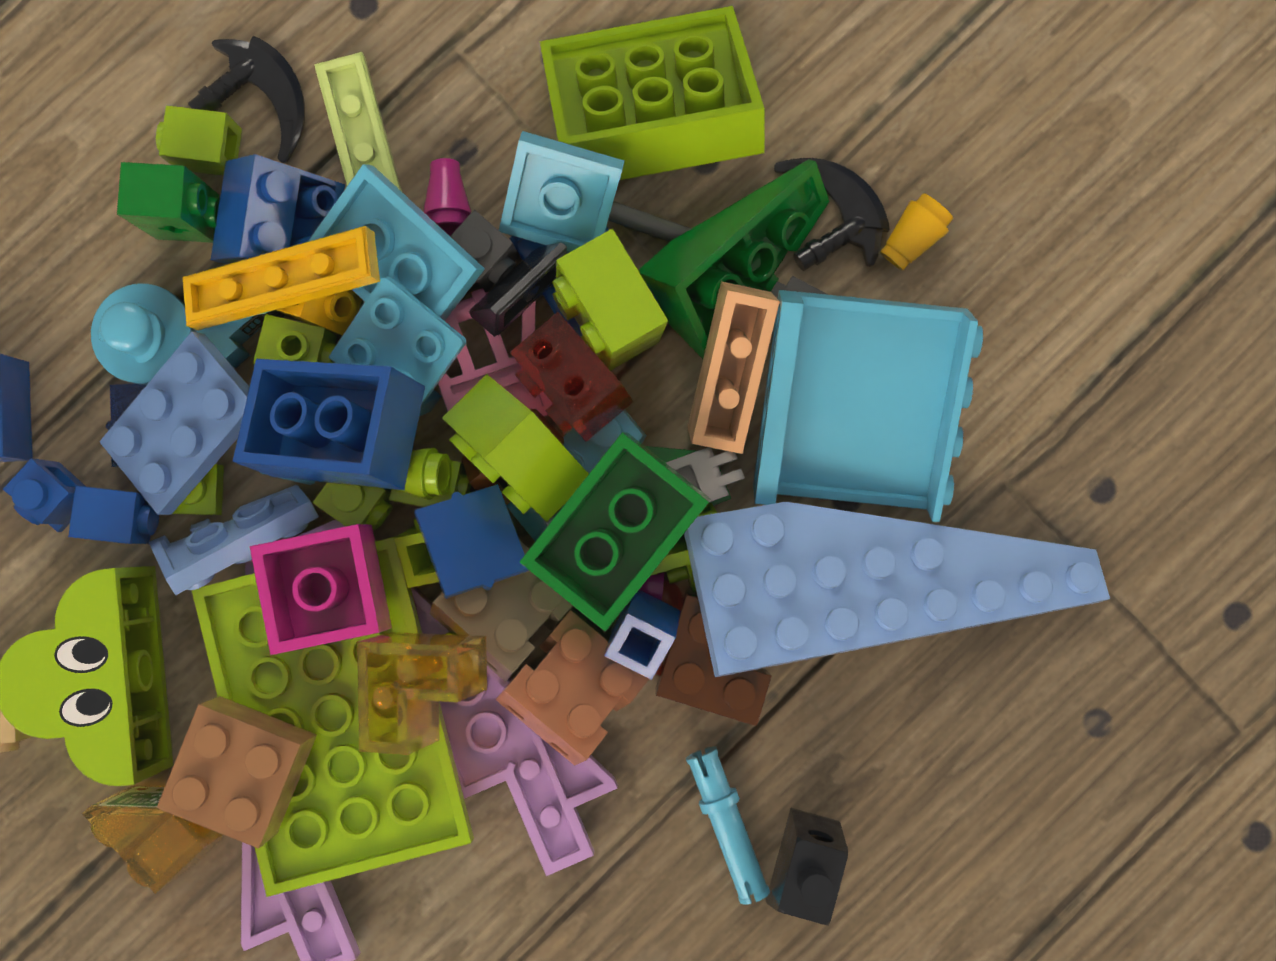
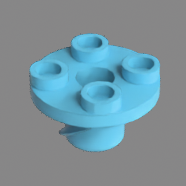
[91,284,195,385]

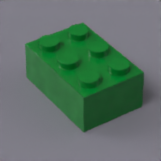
[520,432,711,631]

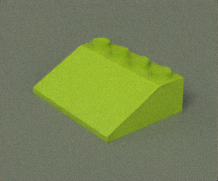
[539,6,765,180]

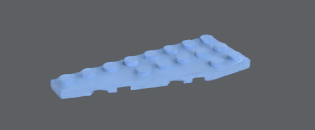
[684,502,1110,677]

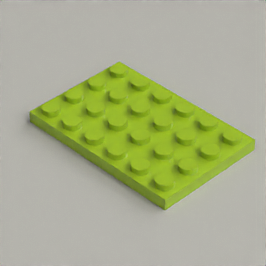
[192,537,474,897]

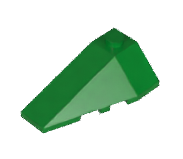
[638,159,830,359]

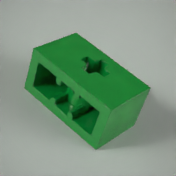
[117,162,220,243]

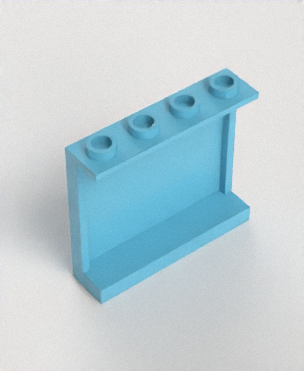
[753,290,983,522]

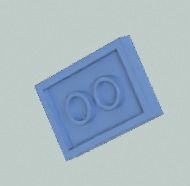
[99,332,249,515]

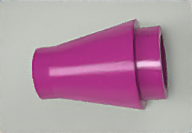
[423,158,471,236]

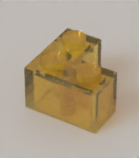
[357,632,487,755]

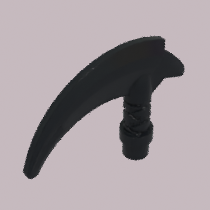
[188,36,305,163]
[774,158,890,271]

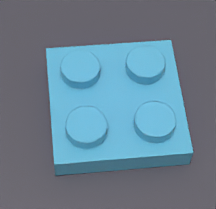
[499,131,624,252]

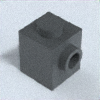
[450,209,519,292]

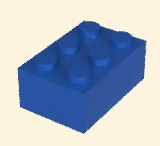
[233,359,425,490]

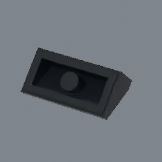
[469,242,567,337]

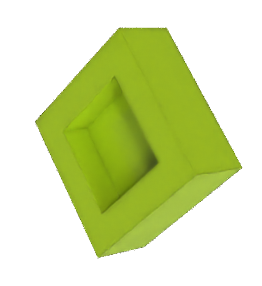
[172,464,224,515]

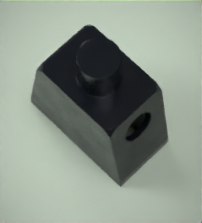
[766,808,848,926]

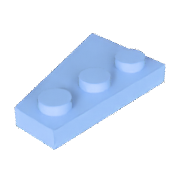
[149,485,319,595]

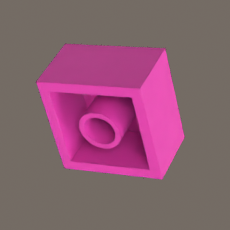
[250,524,392,655]

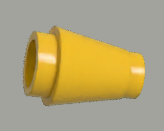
[880,193,954,271]

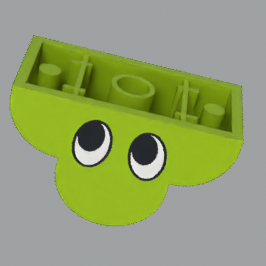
[0,566,174,786]

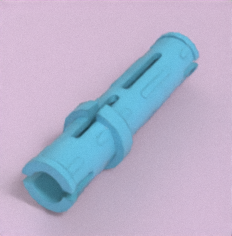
[686,746,770,905]

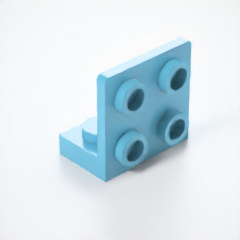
[329,277,466,417]

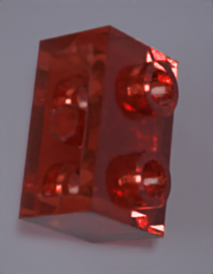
[510,312,633,442]

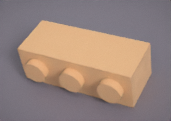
[687,281,780,454]

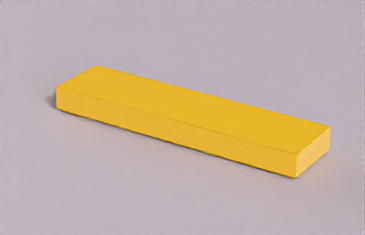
[182,226,380,330]

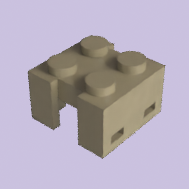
[429,540,573,682]

